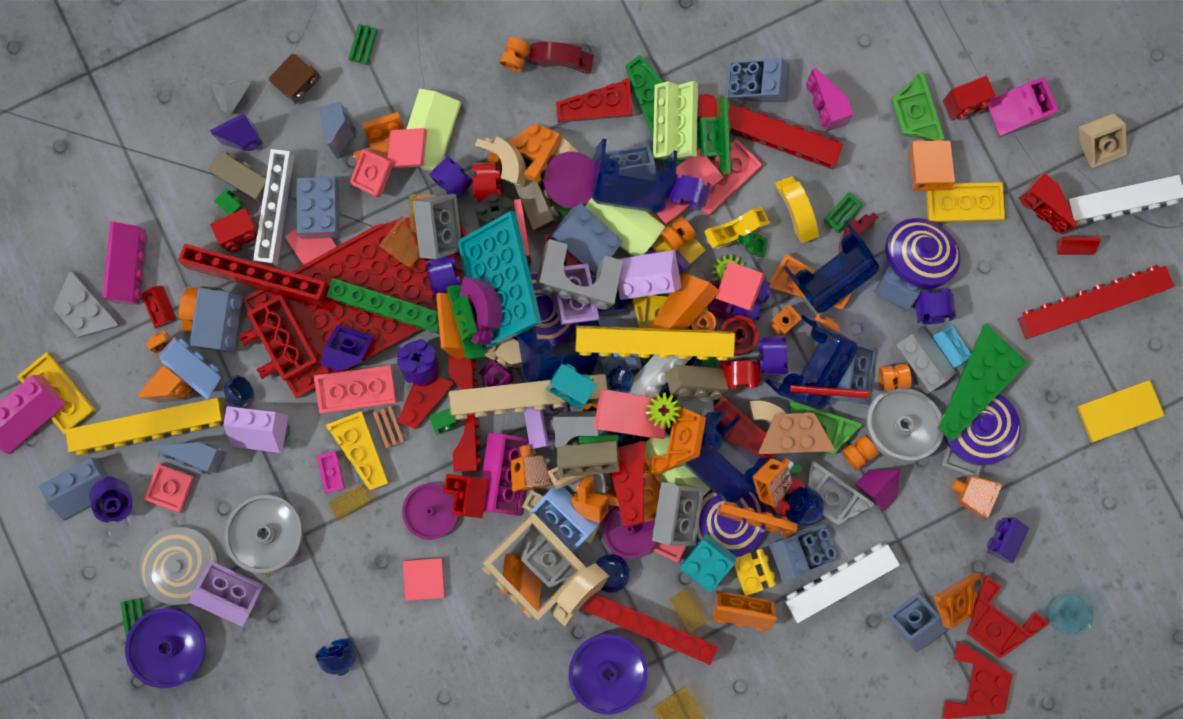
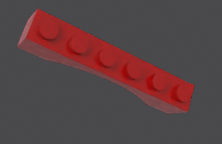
[448,356,481,472]

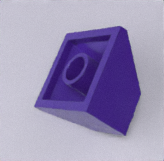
[210,113,263,152]
[321,325,374,371]

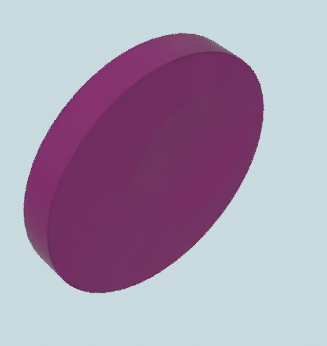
[543,151,599,207]
[402,483,459,540]
[603,506,657,559]

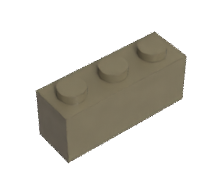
[208,151,267,203]
[514,173,559,231]
[665,365,729,400]
[557,441,620,477]

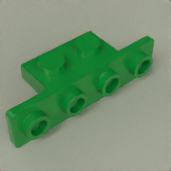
[700,97,732,175]
[447,285,485,360]

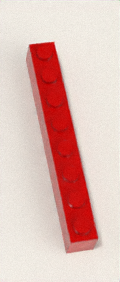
[697,94,843,170]
[178,243,329,307]
[1017,265,1175,340]
[580,593,718,665]

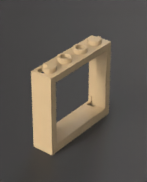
[481,513,586,621]

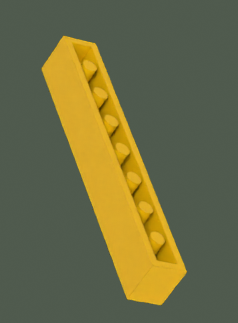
[575,326,735,360]
[65,398,225,456]

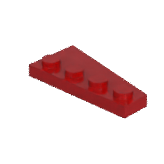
[556,78,632,122]
[714,396,775,461]
[611,441,645,528]

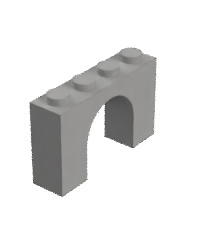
[535,239,623,310]
[552,411,613,493]

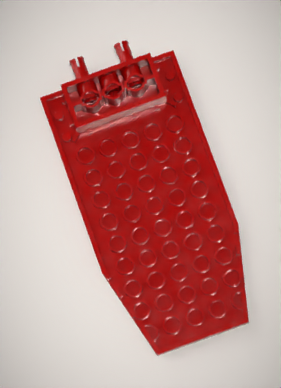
[239,215,468,399]

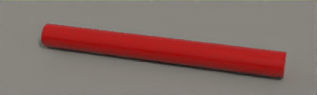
[790,385,869,398]

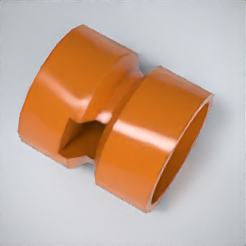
[499,37,531,72]
[660,216,696,252]
[689,310,716,331]
[878,363,912,392]
[841,435,879,471]

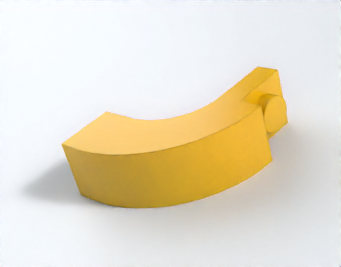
[775,176,819,243]
[704,207,770,249]

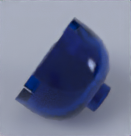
[786,485,825,526]
[594,554,630,593]
[315,638,356,676]

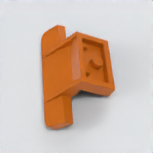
[353,112,404,162]
[500,553,542,614]

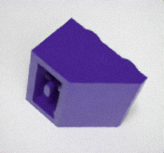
[986,517,1029,563]

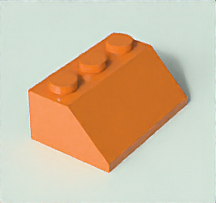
[436,293,473,360]
[137,365,196,403]
[712,591,777,631]

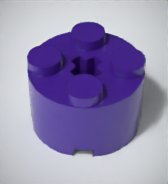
[429,155,473,199]
[668,174,711,211]
[425,255,461,299]
[915,289,956,325]
[759,336,788,376]
[397,339,440,385]
[89,476,132,523]

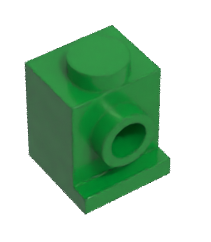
[214,188,244,215]
[429,408,461,435]

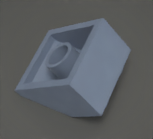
[887,593,948,653]

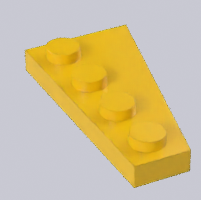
[325,411,389,490]

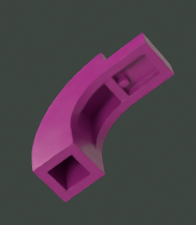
[460,277,502,345]

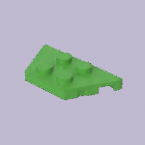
[891,72,945,141]
[789,401,862,455]

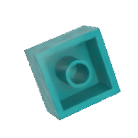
[545,364,597,409]
[679,533,737,593]

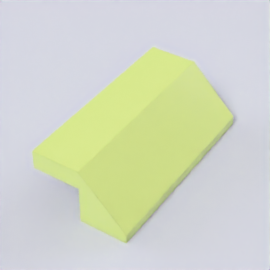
[653,81,698,160]
[407,89,461,171]
[585,180,665,257]
[644,431,713,496]

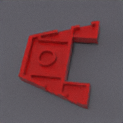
[966,575,1049,659]
[941,642,1013,719]

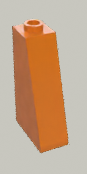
[651,272,719,330]

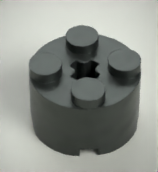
[475,193,515,228]

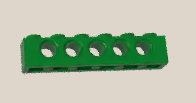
[326,278,440,335]

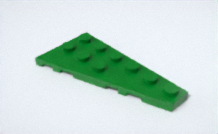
[625,55,701,175]
[937,323,1028,442]

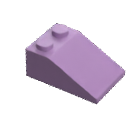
[550,264,599,325]

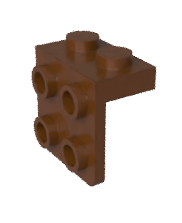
[269,54,321,104]

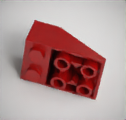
[1018,173,1076,235]

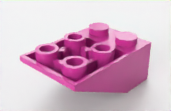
[806,68,854,132]
[987,77,1059,137]

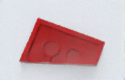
[397,376,455,429]

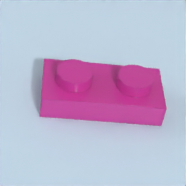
[317,451,345,493]

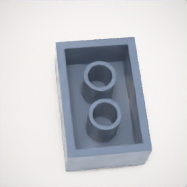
[297,177,340,239]

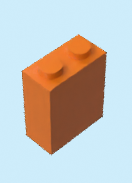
[908,139,955,191]

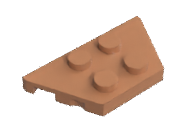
[758,413,834,454]

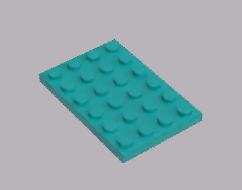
[457,211,542,350]

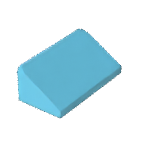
[932,324,971,368]

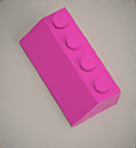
[102,221,147,305]
[0,375,66,454]
[482,433,530,516]

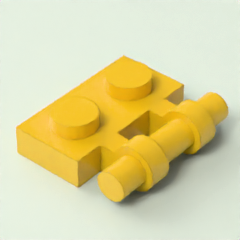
[734,548,776,596]

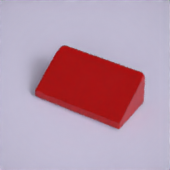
[1056,237,1101,255]
[142,286,177,329]

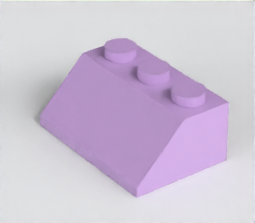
[618,250,682,300]
[524,404,574,449]
[223,406,289,453]
[189,561,263,627]

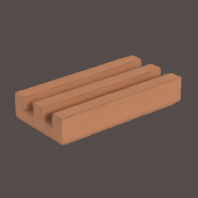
[373,406,405,448]

